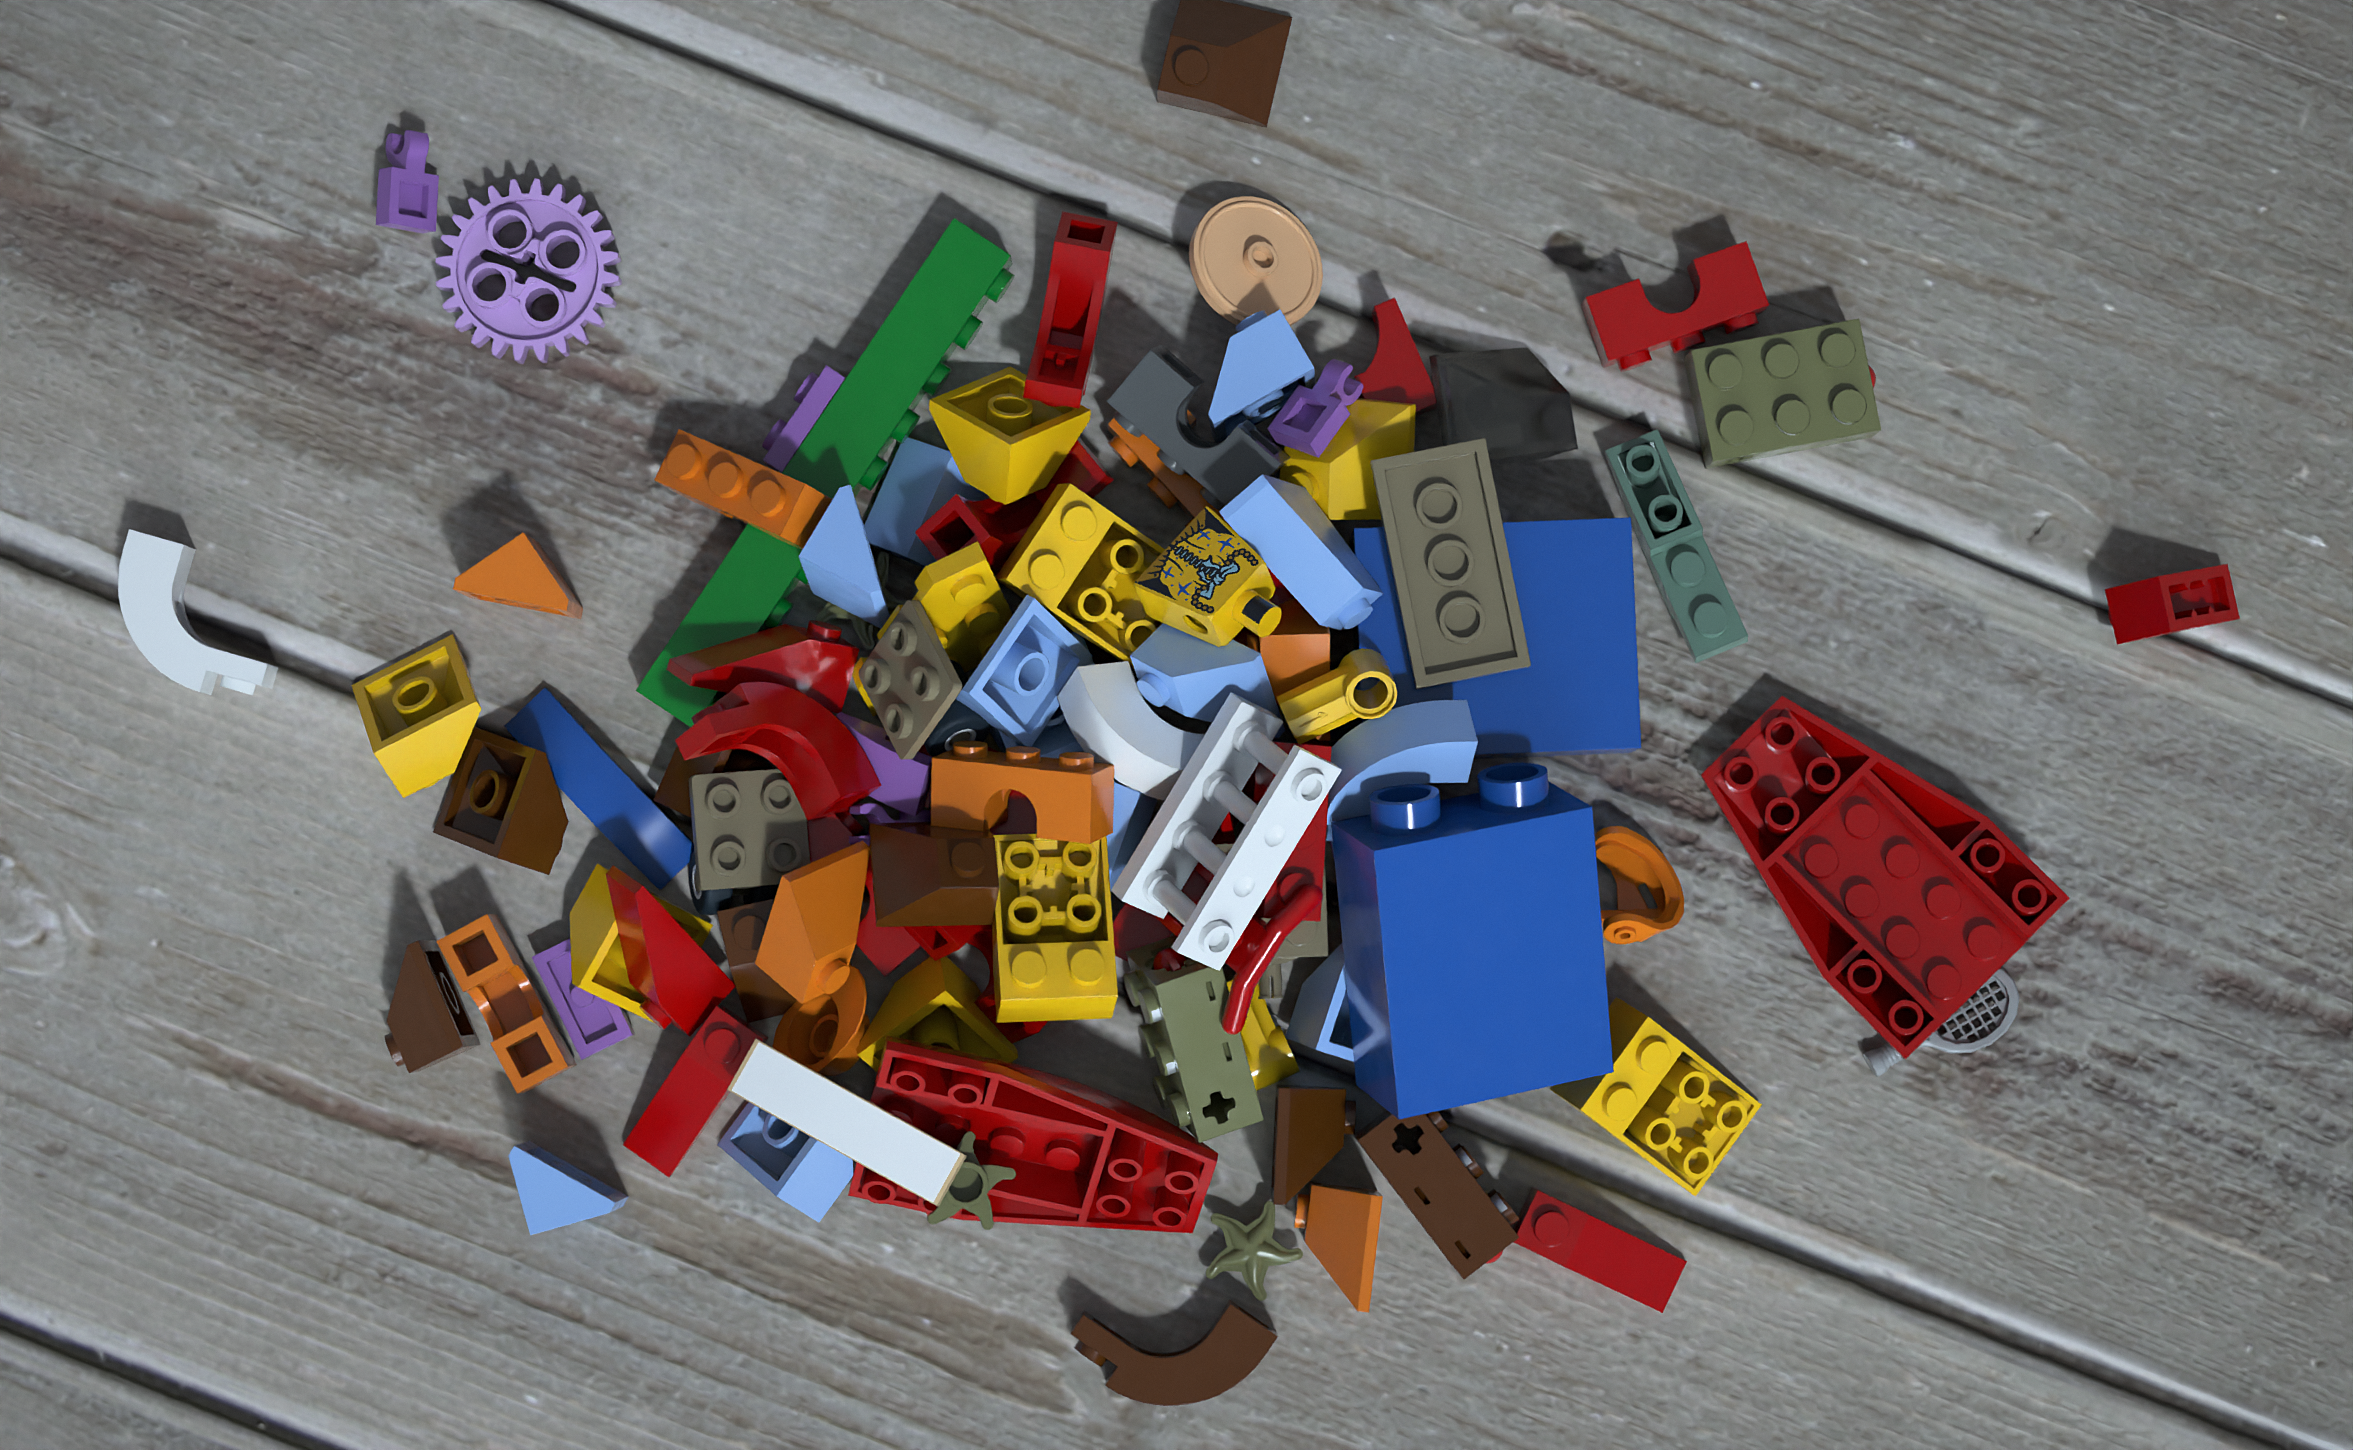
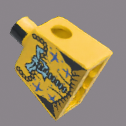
[1133,506,1282,647]

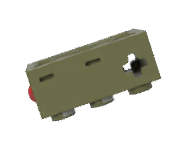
[1684,319,1881,469]
[1123,935,1264,1143]

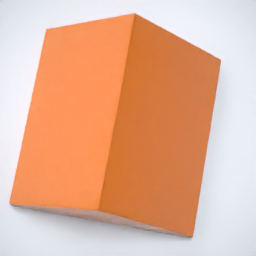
[453,532,583,619]

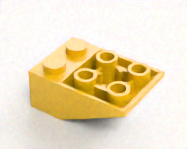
[995,483,1165,670]
[992,834,1118,1023]
[1550,997,1762,1197]

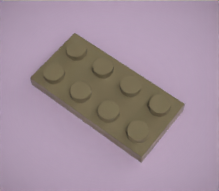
[1370,438,1531,690]

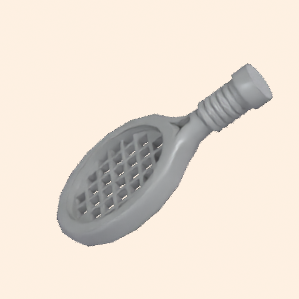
[1863,968,2020,1077]

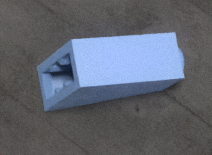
[1219,474,1384,630]

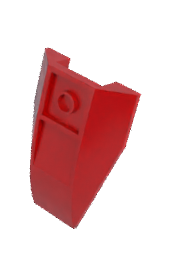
[1701,696,2070,1060]
[848,1035,1218,1233]

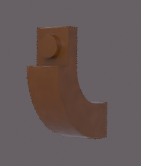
[1070,1300,1278,1406]

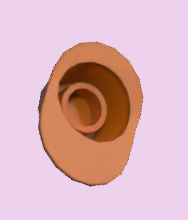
[772,964,870,1076]

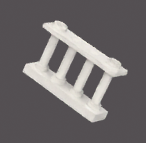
[1111,692,1342,971]

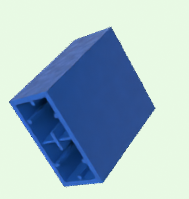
[1330,517,1641,759]
[1331,763,1614,1119]

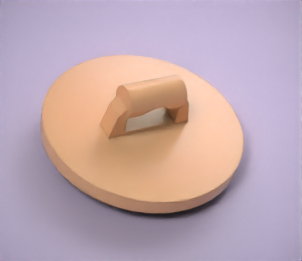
[1189,196,1323,326]

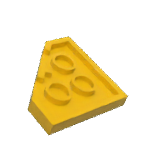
[852,542,1013,716]

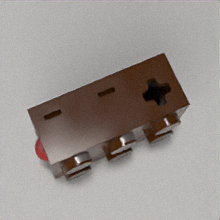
[1353,1110,1519,1279]

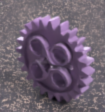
[435,178,622,364]

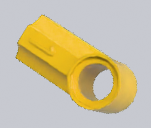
[1277,648,1397,744]
[1227,980,1300,1091]

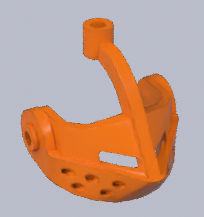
[1595,826,1684,944]

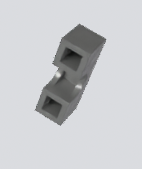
[1107,344,1290,511]

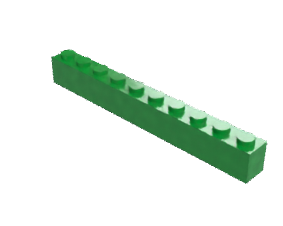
[636,218,1015,727]

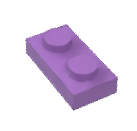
[762,365,846,473]
[532,938,635,1060]

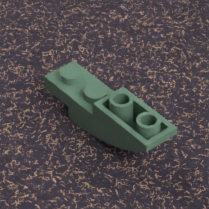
[1605,429,1748,664]

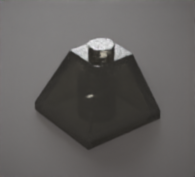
[1429,347,1578,465]

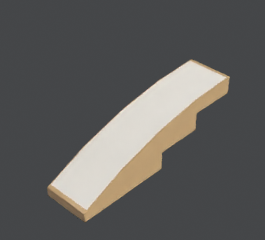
[727,1039,967,1206]

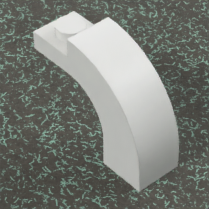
[118,529,279,695]
[1057,661,1205,801]

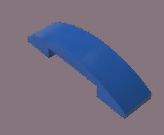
[504,687,694,890]

